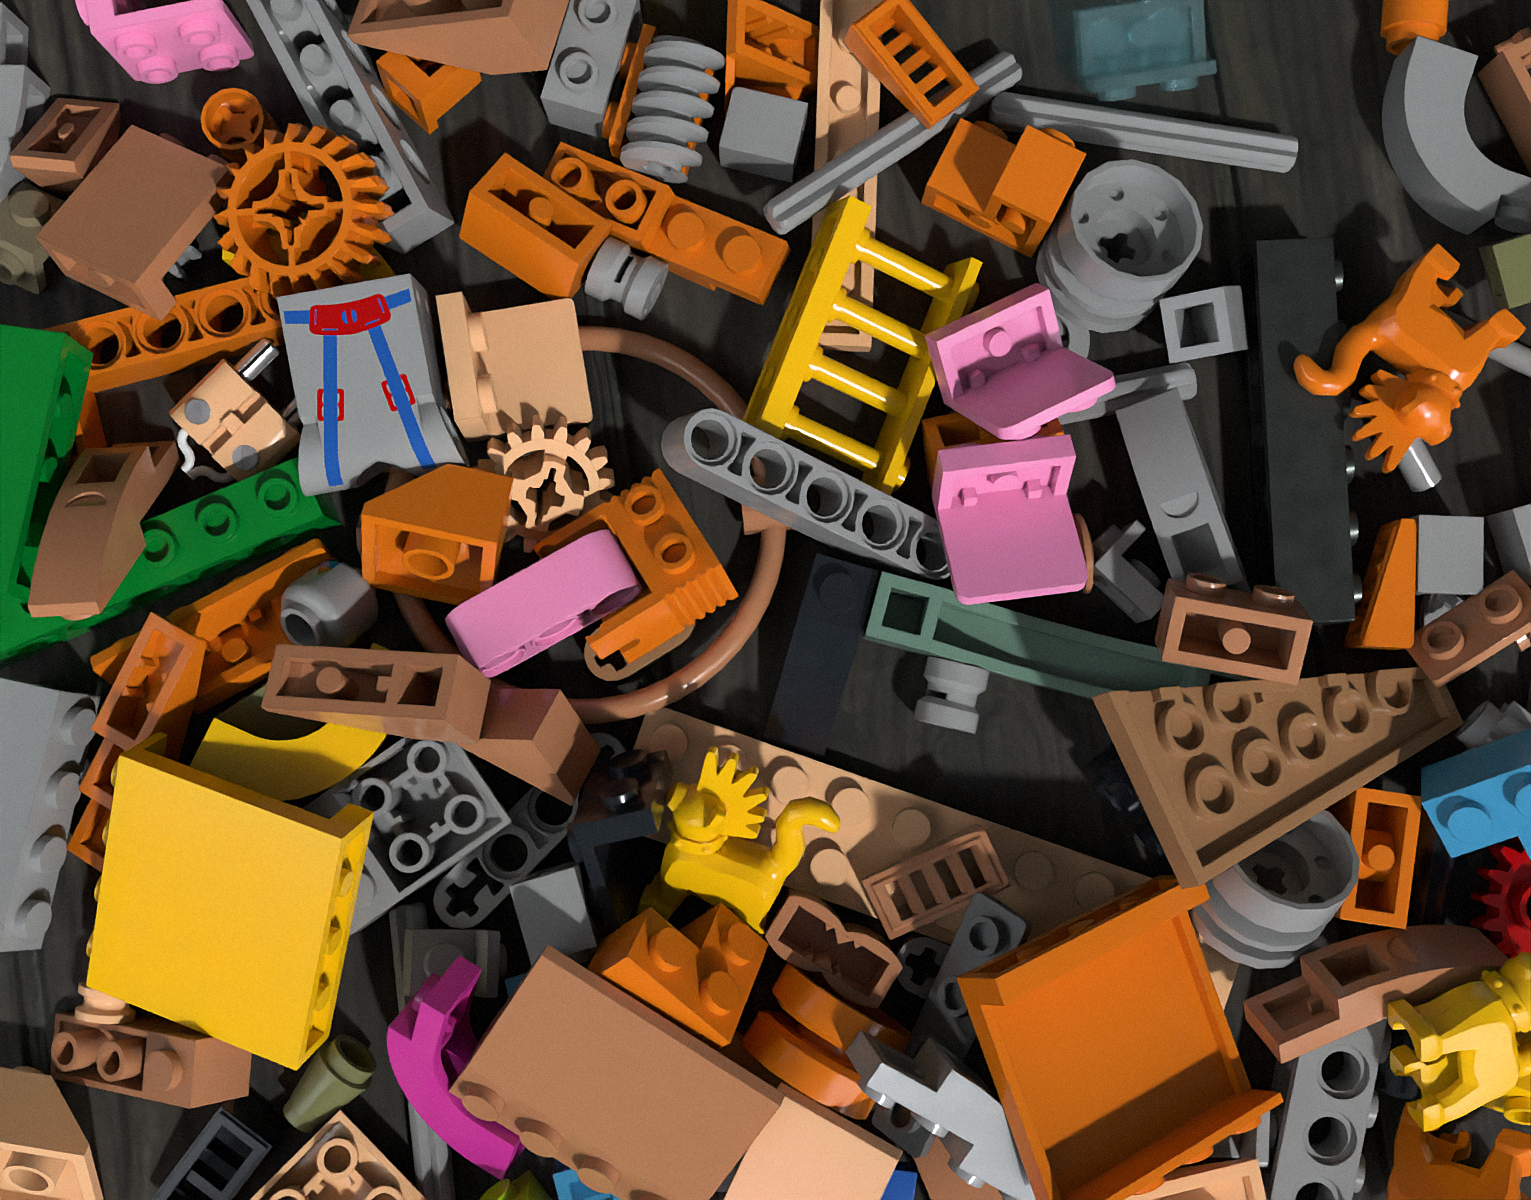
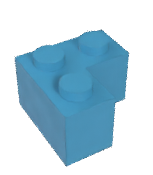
[1421,728,1531,860]

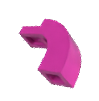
[387,955,526,1181]

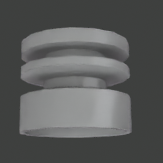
[1036,159,1203,333]
[1188,809,1359,969]

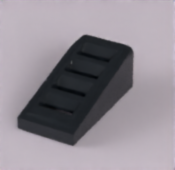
[151,1092,289,1200]

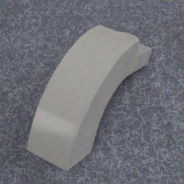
[1382,36,1531,235]

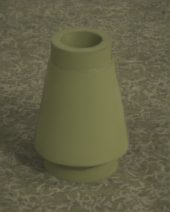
[283,1034,377,1133]

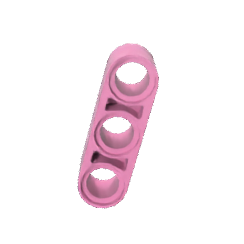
[445,530,642,678]

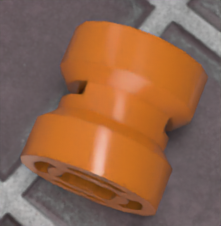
[201,88,280,166]

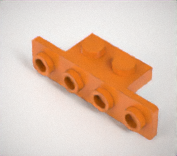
[90,539,339,715]

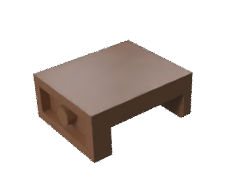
[35,125,235,321]

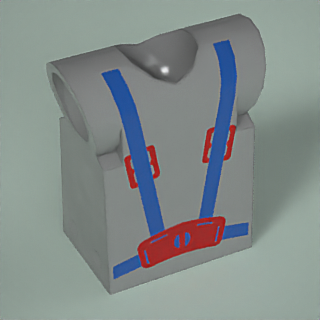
[277,273,470,497]

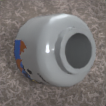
[280,559,379,648]

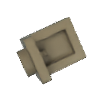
[0,181,65,294]

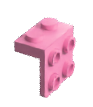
[75,0,254,84]
[925,283,1116,440]
[931,434,1088,605]

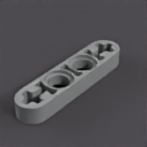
[433,732,628,929]

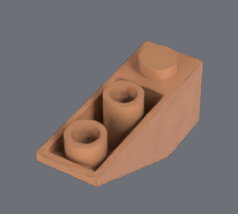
[50,1012,252,1109]

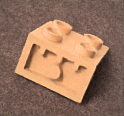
[436,291,593,443]

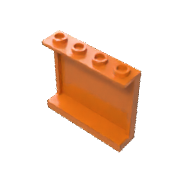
[956,875,1284,1200]

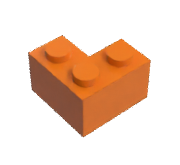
[921,118,1086,258]
[588,903,769,1051]

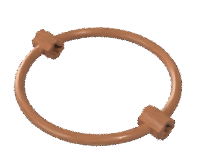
[356,326,794,724]

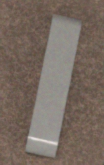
[661,408,950,581]

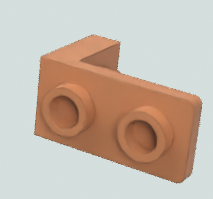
[1405,570,1531,687]

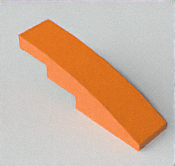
[67,612,207,872]

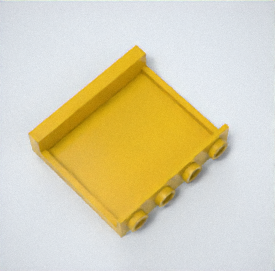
[86,732,374,1071]

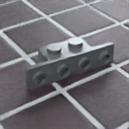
[872,893,1033,1158]

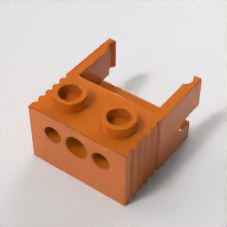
[532,468,739,664]

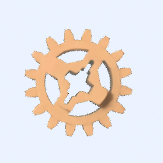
[477,415,615,553]

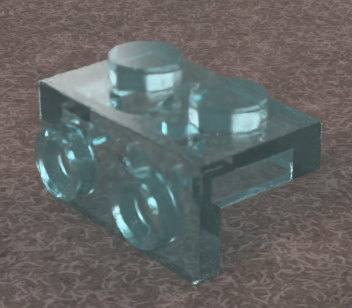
[1073,0,1217,101]

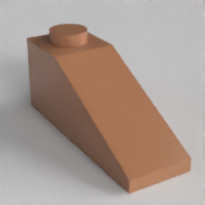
[261,644,491,744]

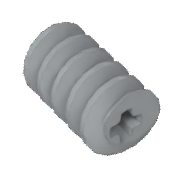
[620,35,726,184]

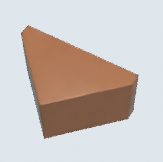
[9,98,121,196]
[455,689,601,806]

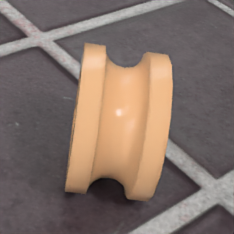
[74,981,136,1024]

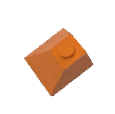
[361,463,514,606]

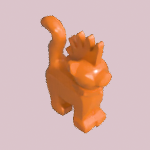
[1293,243,1526,473]
[1386,1102,1531,1200]

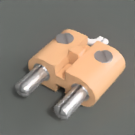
[168,338,302,483]

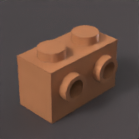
[1154,573,1313,686]

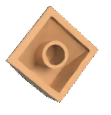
[0,1066,104,1200]

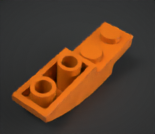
[543,142,791,306]

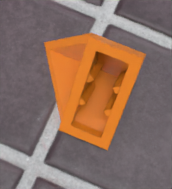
[724,0,819,123]

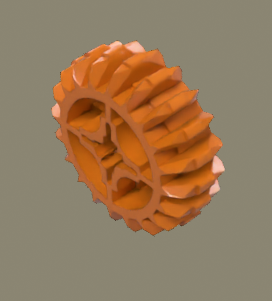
[212,123,394,300]

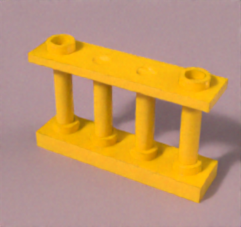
[742,195,983,496]

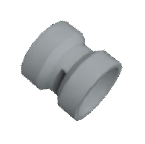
[584,236,669,321]
[913,657,990,734]

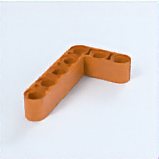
[42,277,285,475]

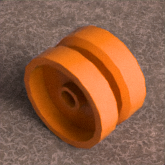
[741,962,913,1120]

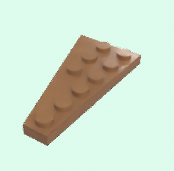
[1092,667,1464,889]

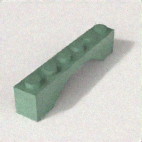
[861,571,1262,700]

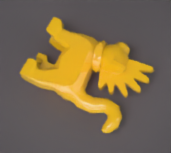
[636,745,840,937]
[1388,952,1531,1132]

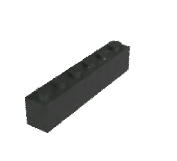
[1239,238,1362,625]

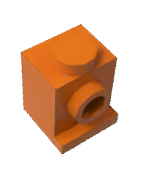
[376,51,482,135]

